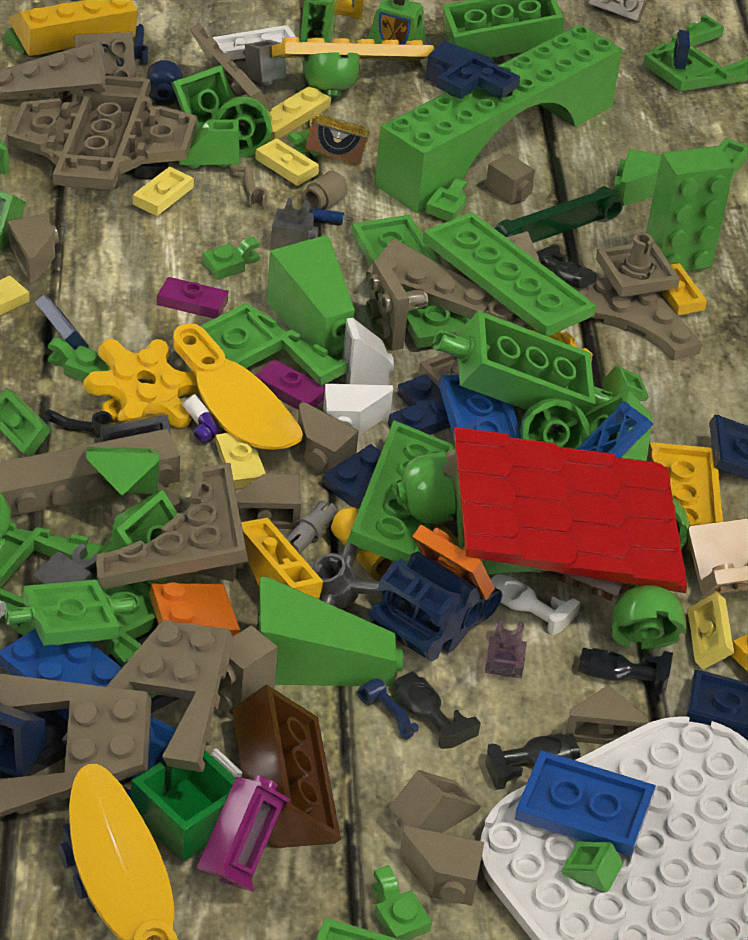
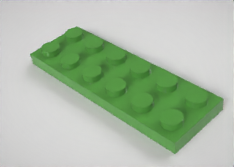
[423,212,596,336]
[352,215,470,348]
[347,420,455,565]

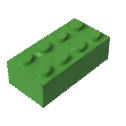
[442,0,564,58]
[646,146,735,271]

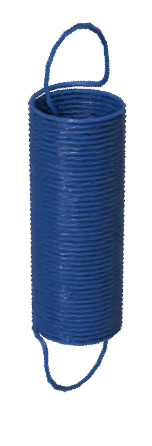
[308,208,353,224]

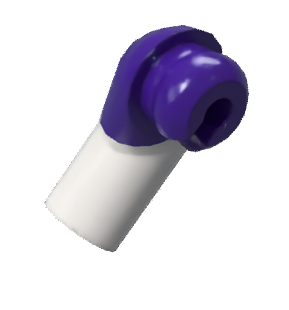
[181,394,218,443]

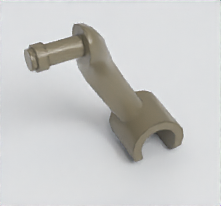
[231,164,268,209]

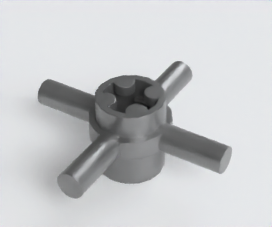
[312,542,385,609]

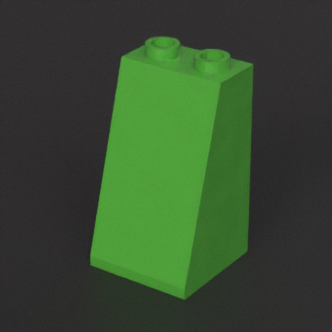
[267,235,355,361]

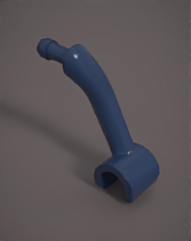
[134,24,148,65]
[357,679,419,740]

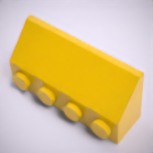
[9,0,138,56]

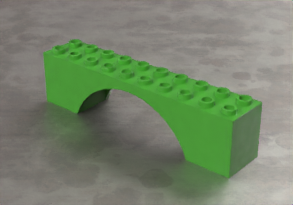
[375,24,622,213]

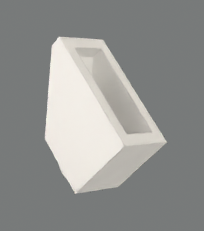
[343,318,394,385]
[323,384,393,437]

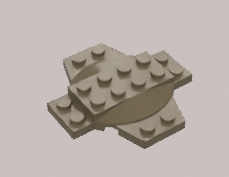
[7,75,198,190]

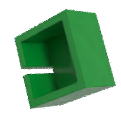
[131,750,236,862]

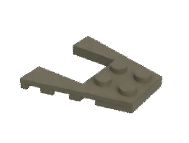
[62,620,234,772]
[0,674,151,817]

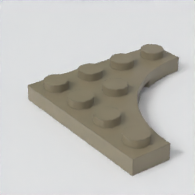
[571,277,702,361]
[96,463,248,589]

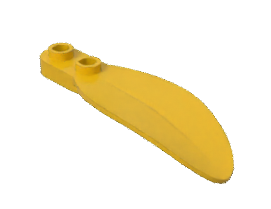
[173,323,303,450]
[69,764,178,940]

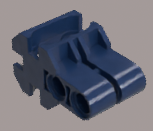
[368,551,503,662]

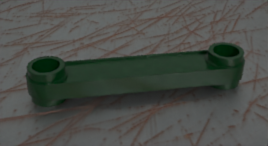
[494,186,624,243]

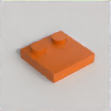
[412,525,495,600]
[149,582,240,636]

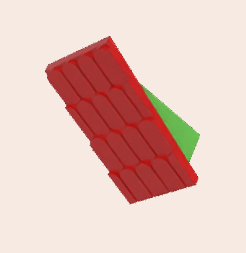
[454,427,687,593]

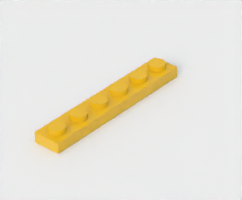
[271,37,434,60]

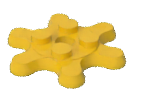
[83,339,200,429]

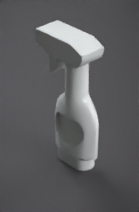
[491,573,581,635]

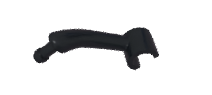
[42,409,113,438]

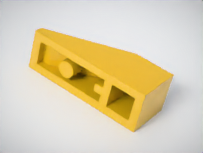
[241,517,323,599]

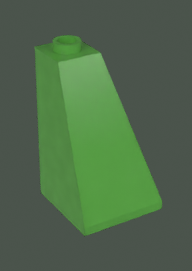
[257,577,403,687]

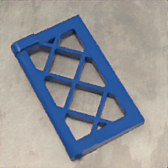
[577,401,654,458]

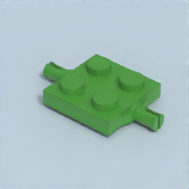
[5,580,136,646]

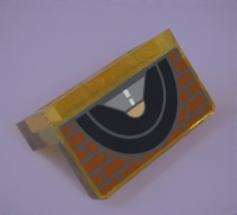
[304,111,371,165]

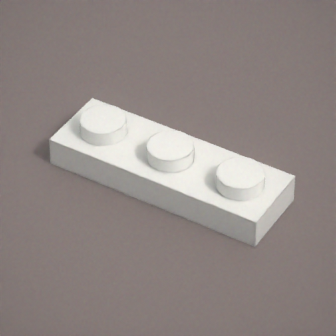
[212,25,296,61]

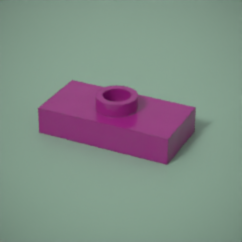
[157,277,229,319]
[255,360,325,410]

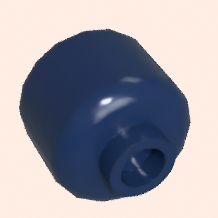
[146,60,183,103]

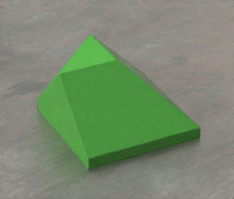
[171,65,234,131]
[86,447,160,495]
[112,490,178,584]

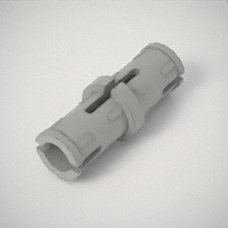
[286,500,338,554]

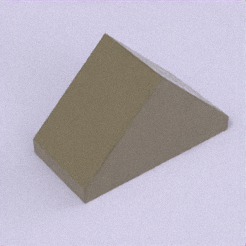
[565,685,647,745]

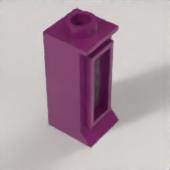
[197,775,290,892]

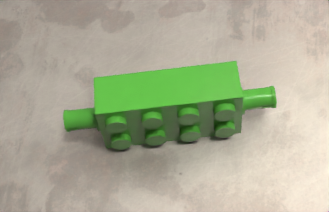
[433,310,613,415]

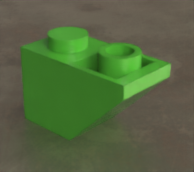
[179,119,239,168]
[613,149,661,206]

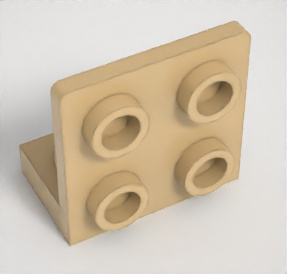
[687,519,748,597]

